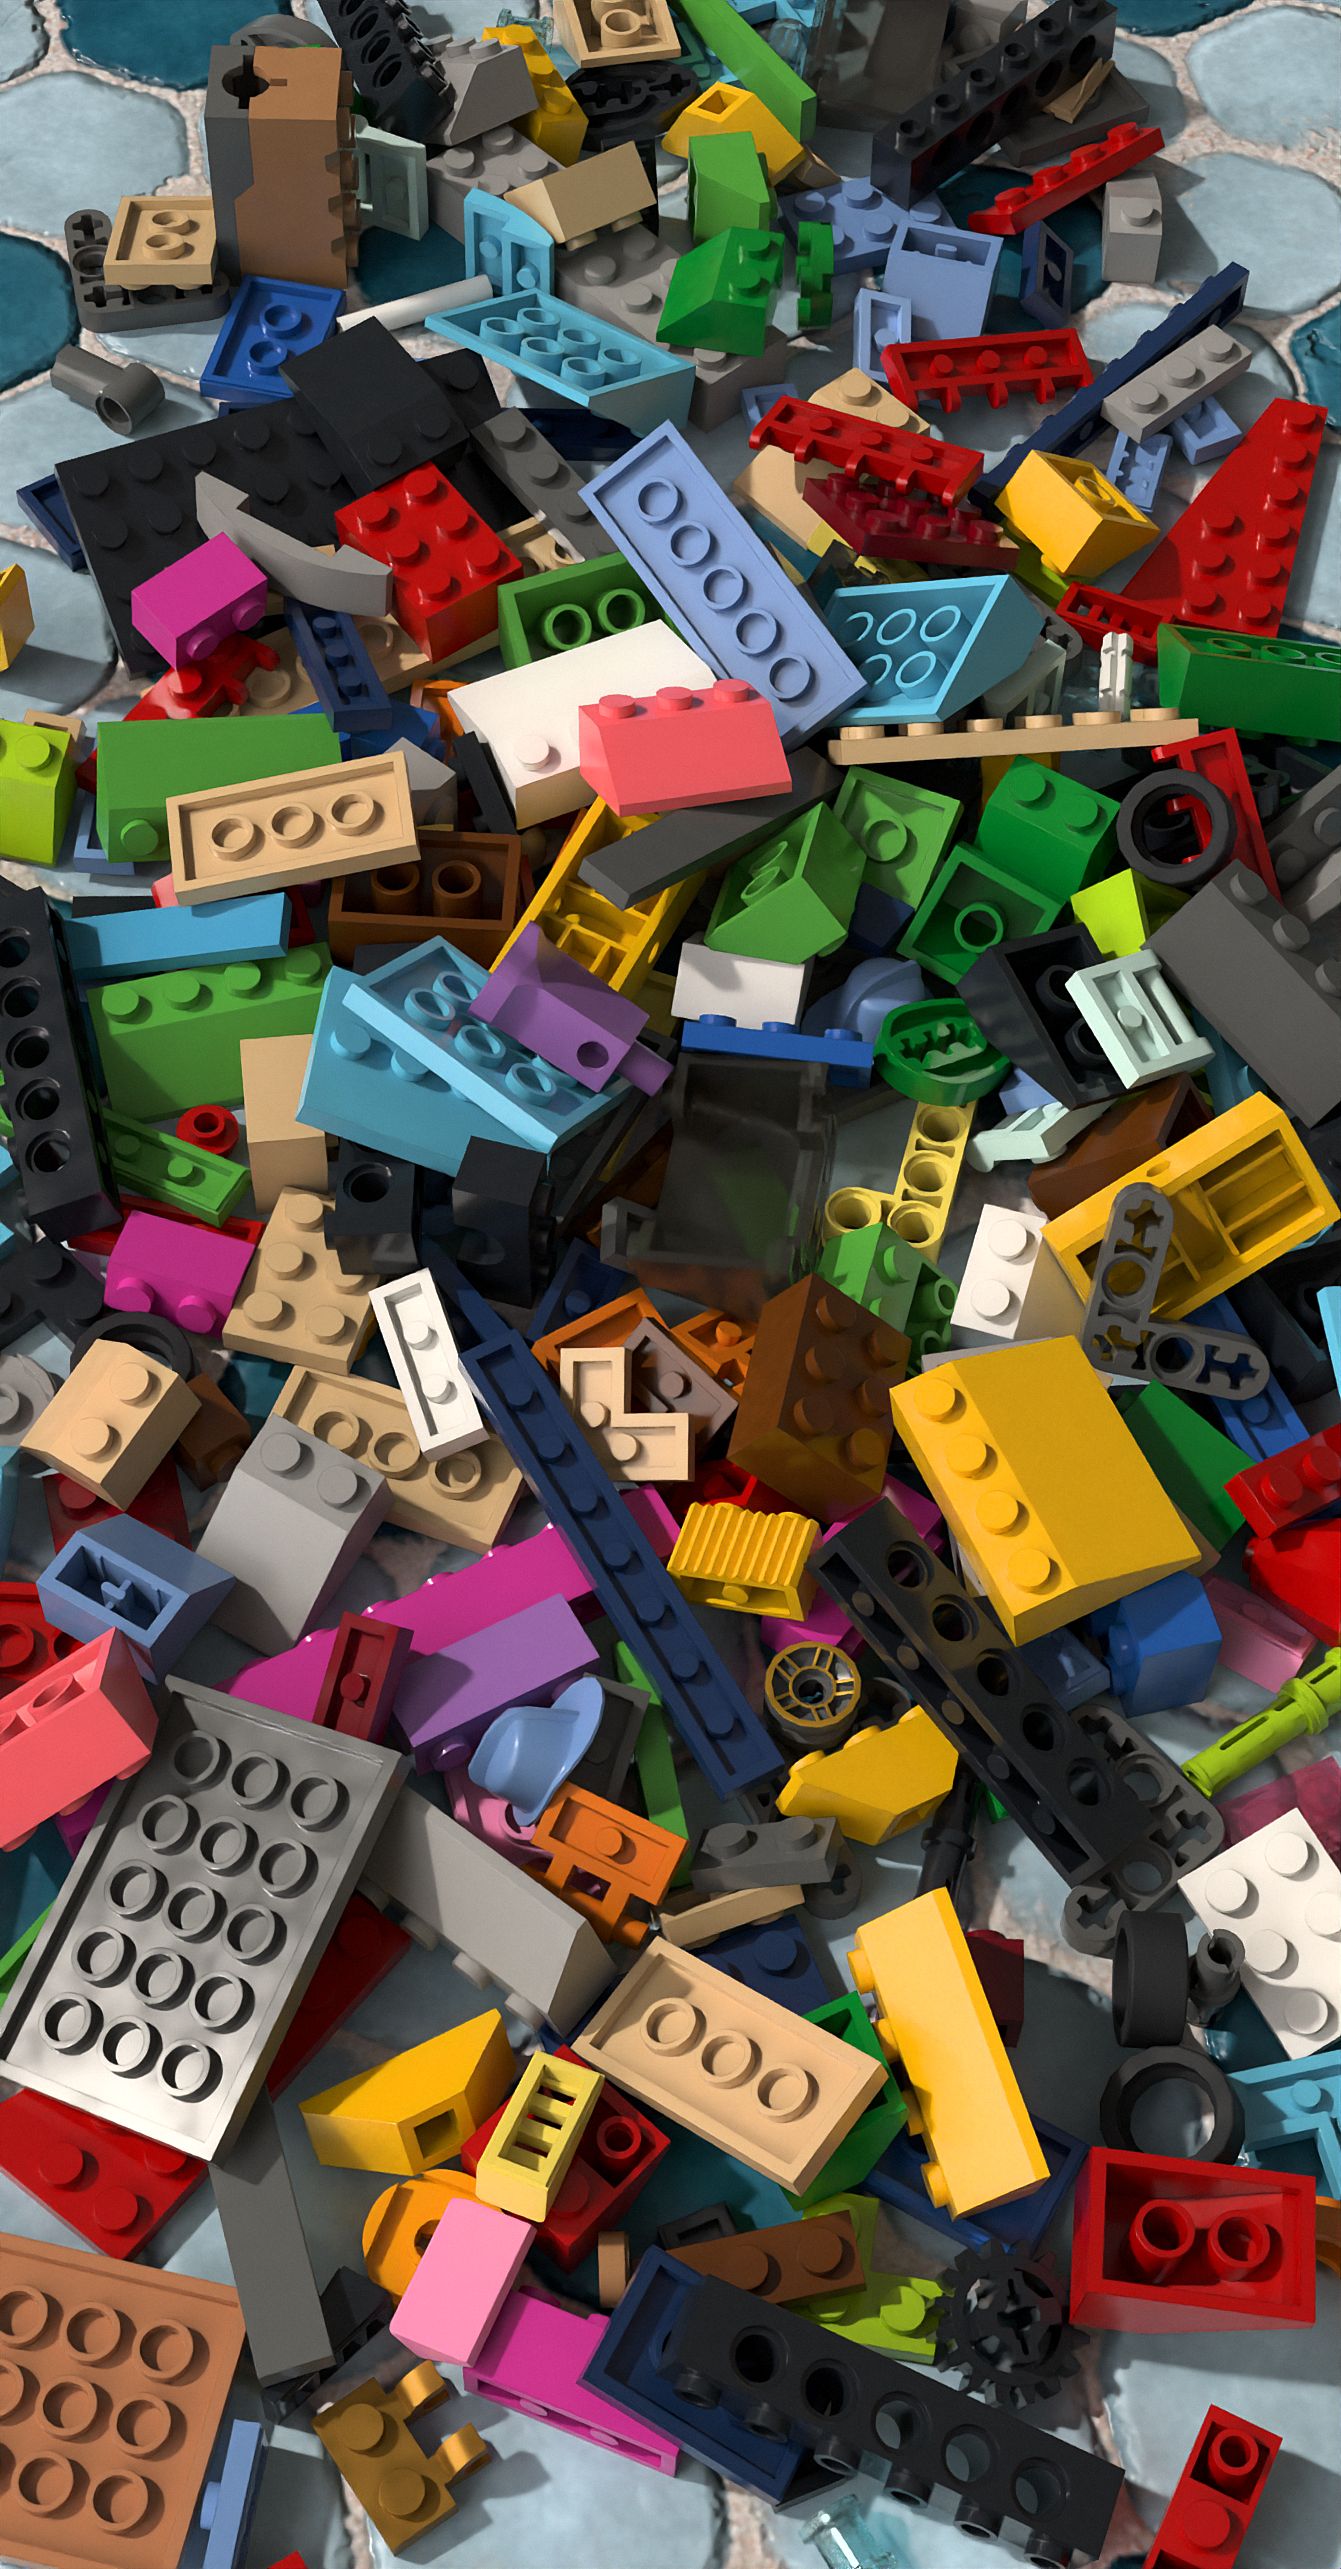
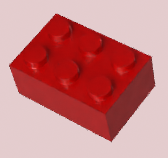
[334,461,525,665]

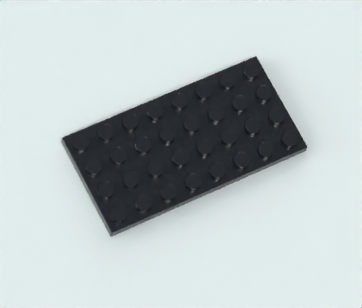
[54,348,534,681]

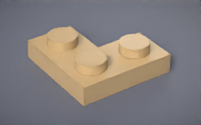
[560,1347,695,1482]

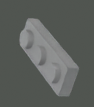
[1100,324,1253,444]

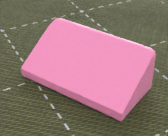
[1199,1570,1320,1695]
[389,2197,538,2368]

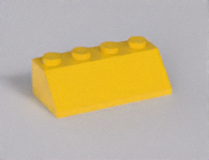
[846,1886,1051,2222]

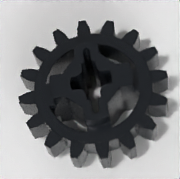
[924,2237,1091,2410]

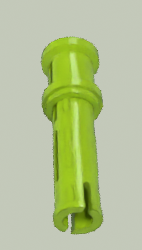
[1181,1646,1341,1801]

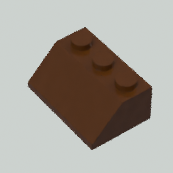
[328,829,522,971]

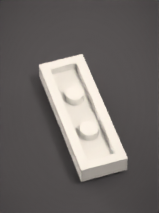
[368,1267,490,1463]

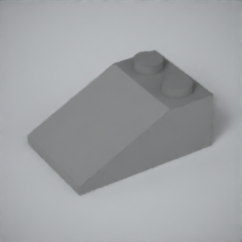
[195,1412,396,1658]

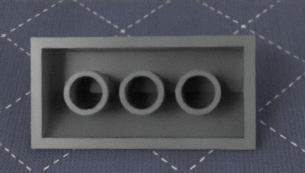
[1139,858,1341,1129]

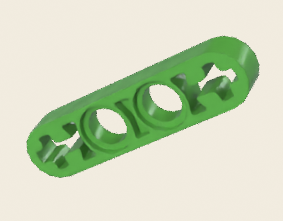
[611,1640,693,1888]

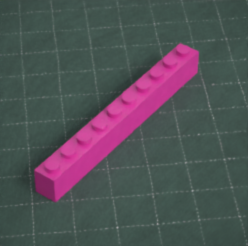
[52,1482,681,1862]

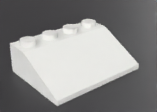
[447,619,717,831]

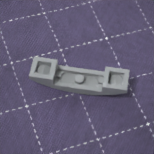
[195,471,393,617]

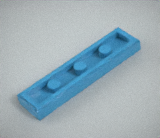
[64,892,292,981]

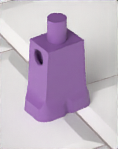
[466,920,674,1097]

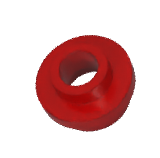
[176,1105,239,1159]

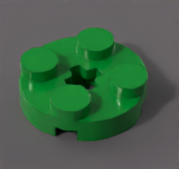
[795,221,834,330]

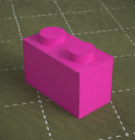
[131,532,268,671]
[103,1209,255,1340]

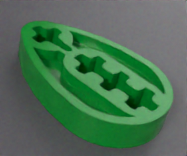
[873,998,1015,1107]

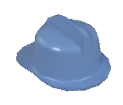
[801,957,935,1066]
[468,1677,605,1827]

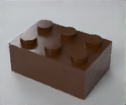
[726,1272,912,1525]

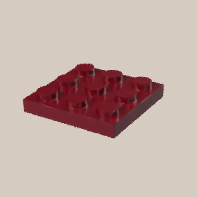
[802,473,1020,570]

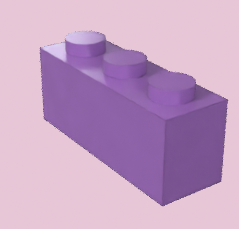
[388,1592,600,1777]

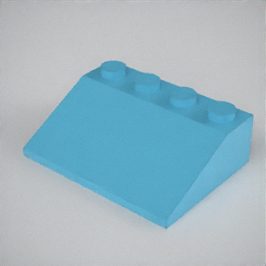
[424,288,697,439]
[823,574,1046,727]

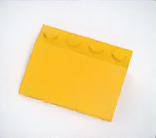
[889,1334,1202,1648]

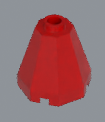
[1242,1518,1341,1649]

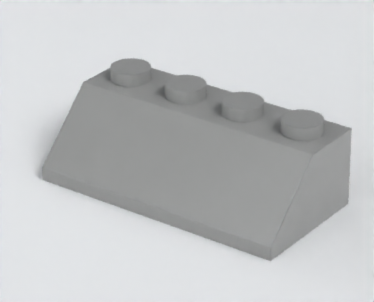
[353,1783,620,2039]

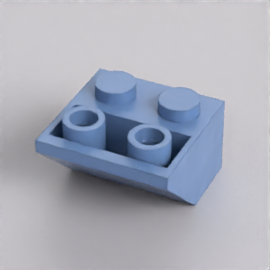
[881,218,1004,342]
[36,1513,236,1686]

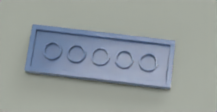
[578,419,872,756]

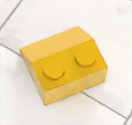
[994,449,1161,578]

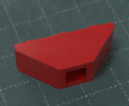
[1141,2404,1283,2569]

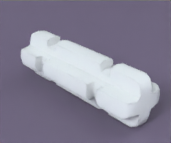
[1098,631,1134,722]

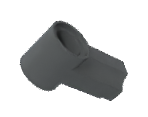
[50,344,165,435]

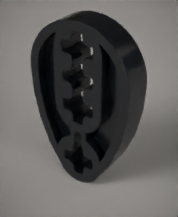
[565,60,703,152]

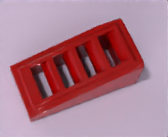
[1054,580,1178,679]

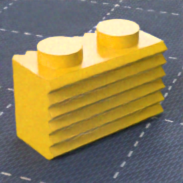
[666,1502,824,1621]

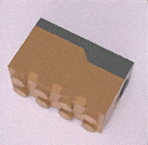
[204,45,362,289]

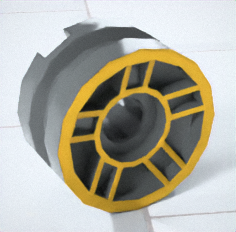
[763,1641,861,1752]

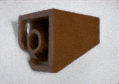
[1027,1070,1215,1221]

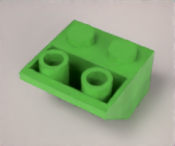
[686,131,778,249]
[817,1222,960,1382]

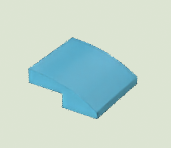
[464,187,555,297]

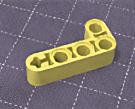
[822,1053,979,1267]

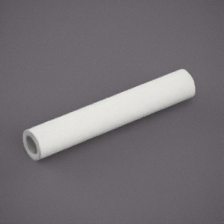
[336,274,493,334]

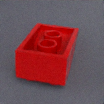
[1069,2146,1316,2334]

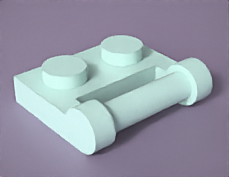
[348,114,429,241]
[971,639,1067,777]
[1065,949,1216,1089]
[965,1098,1119,1172]

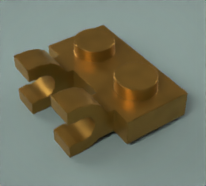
[310,2359,492,2557]

